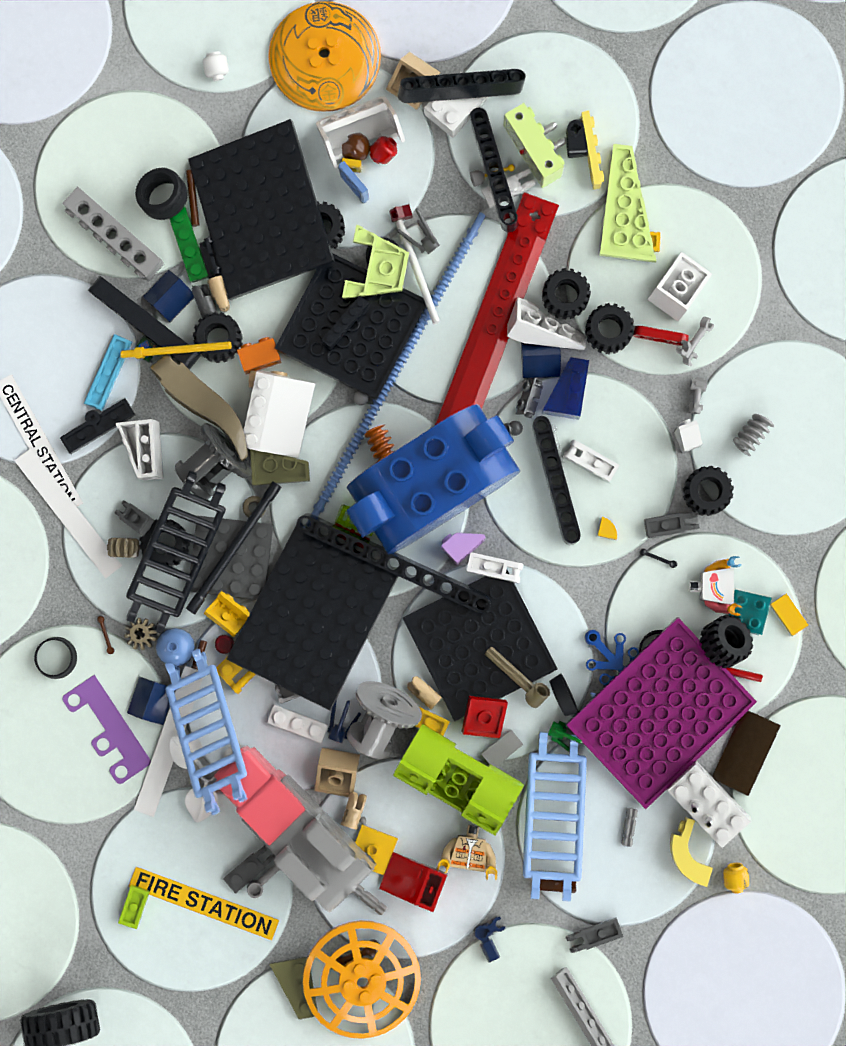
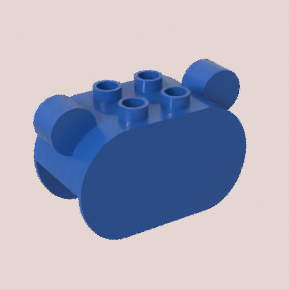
[346,404,520,554]

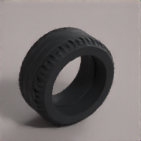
[135,167,188,220]

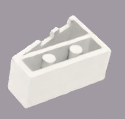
[116,419,163,480]

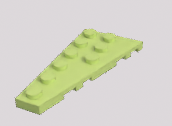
[599,144,656,263]

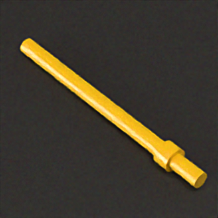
[121,341,232,359]

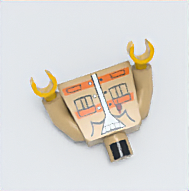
[437,825,497,880]

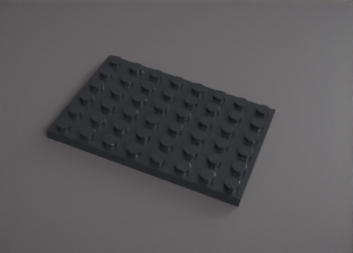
[188,119,335,300]
[227,524,399,711]

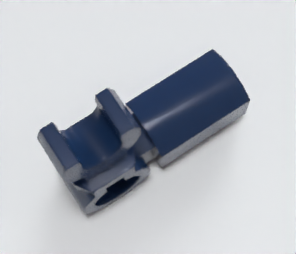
[474,916,505,963]

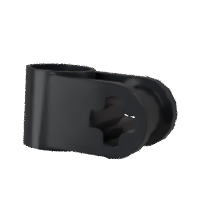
[566,120,588,158]

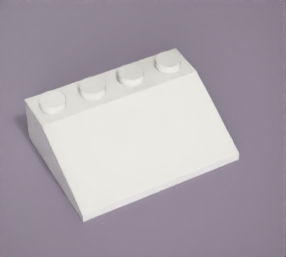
[244,370,315,458]

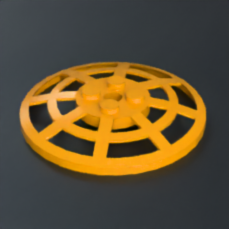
[303,920,421,1039]

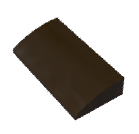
[712,710,781,796]

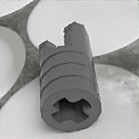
[192,284,218,320]

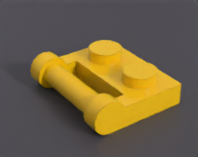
[216,656,256,694]

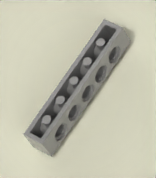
[63,186,164,281]

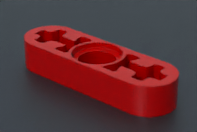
[633,326,689,346]

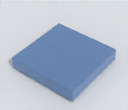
[338,161,369,203]

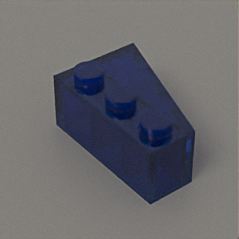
[541,357,589,420]

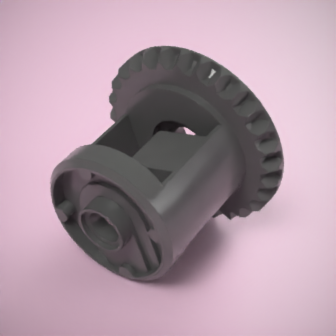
[175,423,252,500]

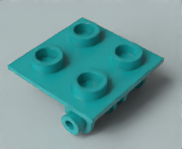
[728,589,772,635]

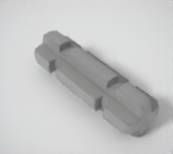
[622,808,638,847]
[353,885,387,915]

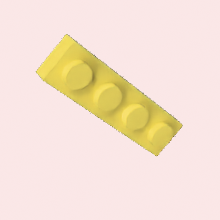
[580,111,604,190]

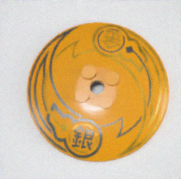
[269,1,381,112]

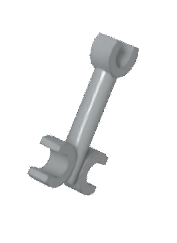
[676,316,714,366]

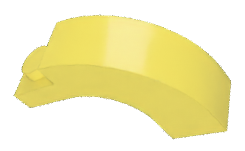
[670,817,713,887]

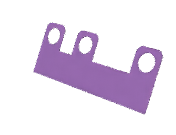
[63,675,151,784]

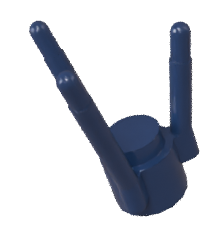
[327,699,361,743]

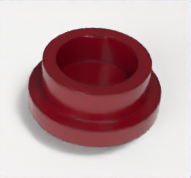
[215,635,234,654]

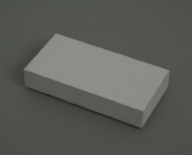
[481,730,523,767]

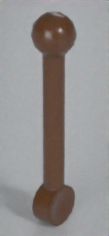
[97,616,115,654]

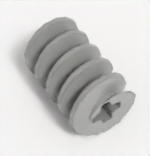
[733,414,774,456]

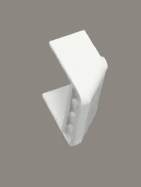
[316,97,405,168]

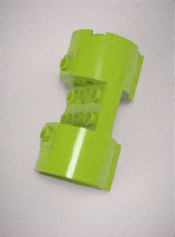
[393,724,524,836]

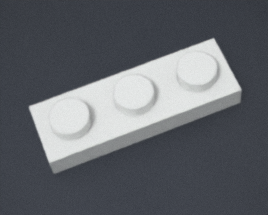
[267,705,328,743]

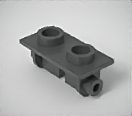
[516,378,543,418]

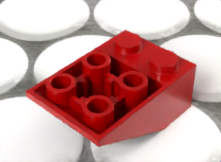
[379,852,448,912]

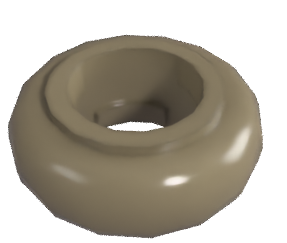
[243,496,266,518]

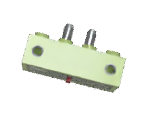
[503,103,567,188]

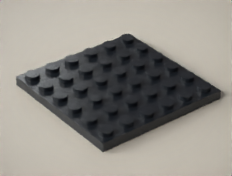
[275,254,426,400]
[403,570,558,722]

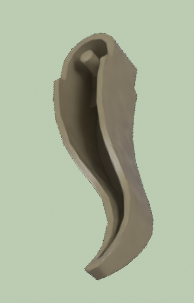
[149,354,248,462]

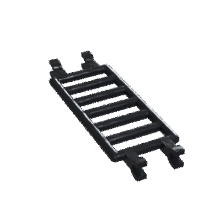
[126,470,226,634]

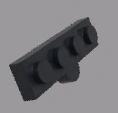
[60,398,136,455]

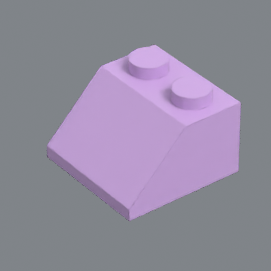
[441,533,486,566]

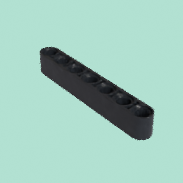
[398,69,526,103]
[470,107,518,232]
[88,276,201,370]
[532,416,581,545]

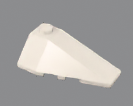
[507,297,586,350]

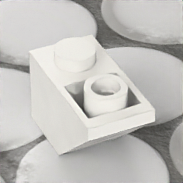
[674,419,702,453]

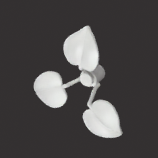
[170,736,251,823]

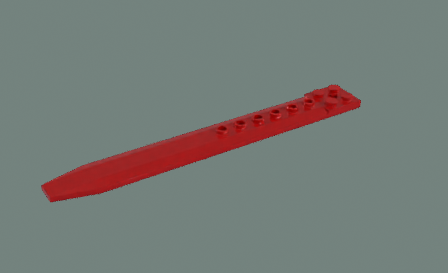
[435,192,559,425]

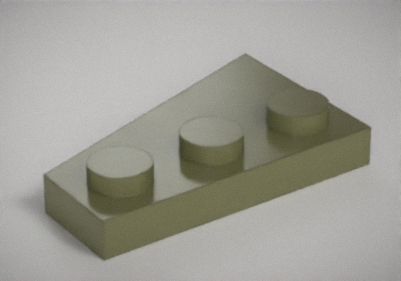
[250,449,310,486]
[269,956,318,1020]

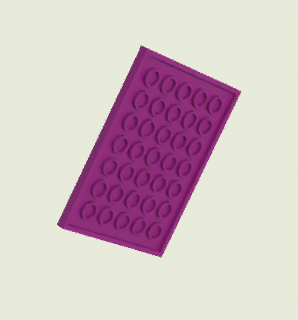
[565,617,757,809]

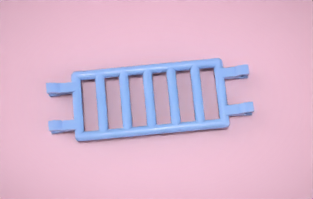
[165,649,248,815]
[522,732,587,901]

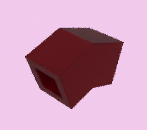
[389,204,413,222]

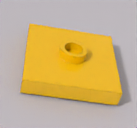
[355,824,398,875]

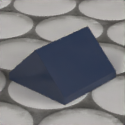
[143,270,194,322]
[521,342,561,379]
[127,676,176,725]

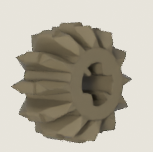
[107,538,140,558]
[124,618,158,650]

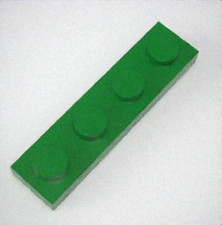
[170,206,209,283]

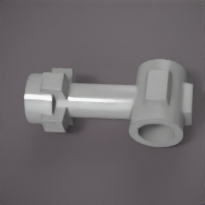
[688,377,707,414]

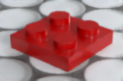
[461,696,508,738]

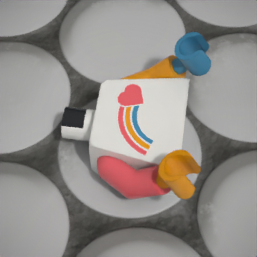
[689,556,741,616]

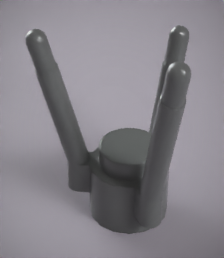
[397,208,440,254]

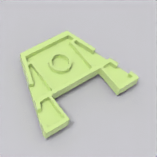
[342,225,409,299]

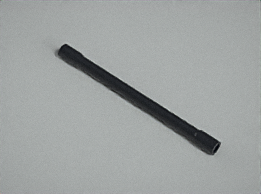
[186,481,282,615]

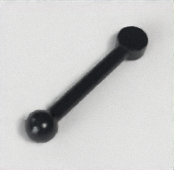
[639,548,677,568]

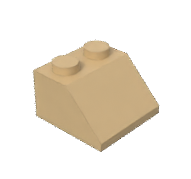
[386,52,441,110]
[315,748,360,797]

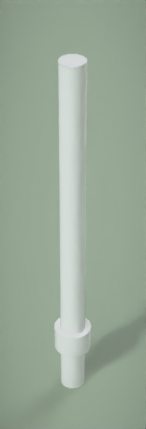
[396,220,440,324]

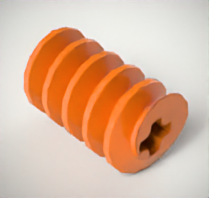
[364,424,394,463]

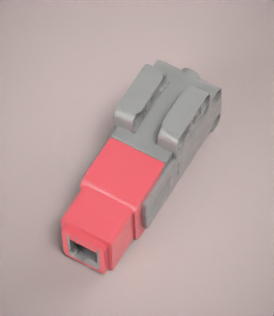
[214,746,376,912]

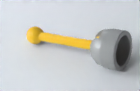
[470,164,515,187]

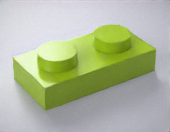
[118,885,150,929]

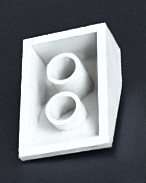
[424,72,488,138]
[647,252,712,321]

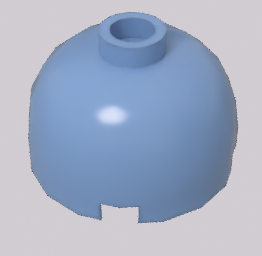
[156,628,195,666]

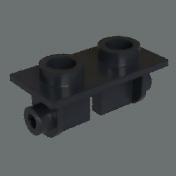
[199,237,222,279]

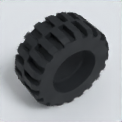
[20,999,100,1046]

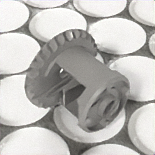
[347,681,422,759]

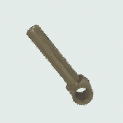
[485,647,550,708]

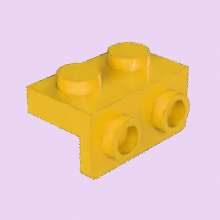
[204,591,250,637]

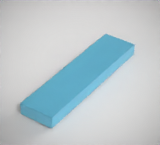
[84,334,132,411]

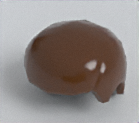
[342,133,370,161]

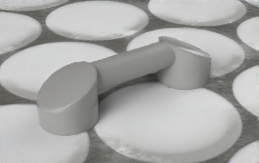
[247,864,282,898]

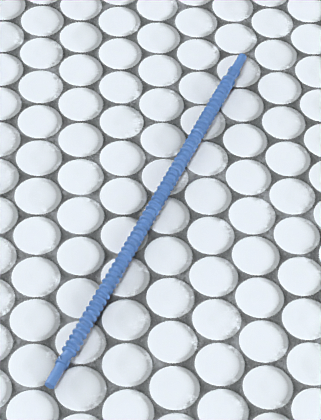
[305,212,486,527]

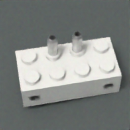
[667,761,751,848]

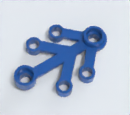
[585,630,639,685]

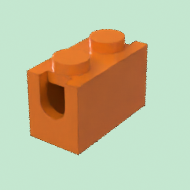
[237,337,282,374]

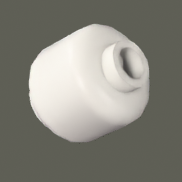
[203,52,229,81]

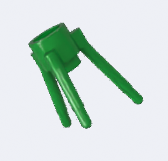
[548,721,582,752]

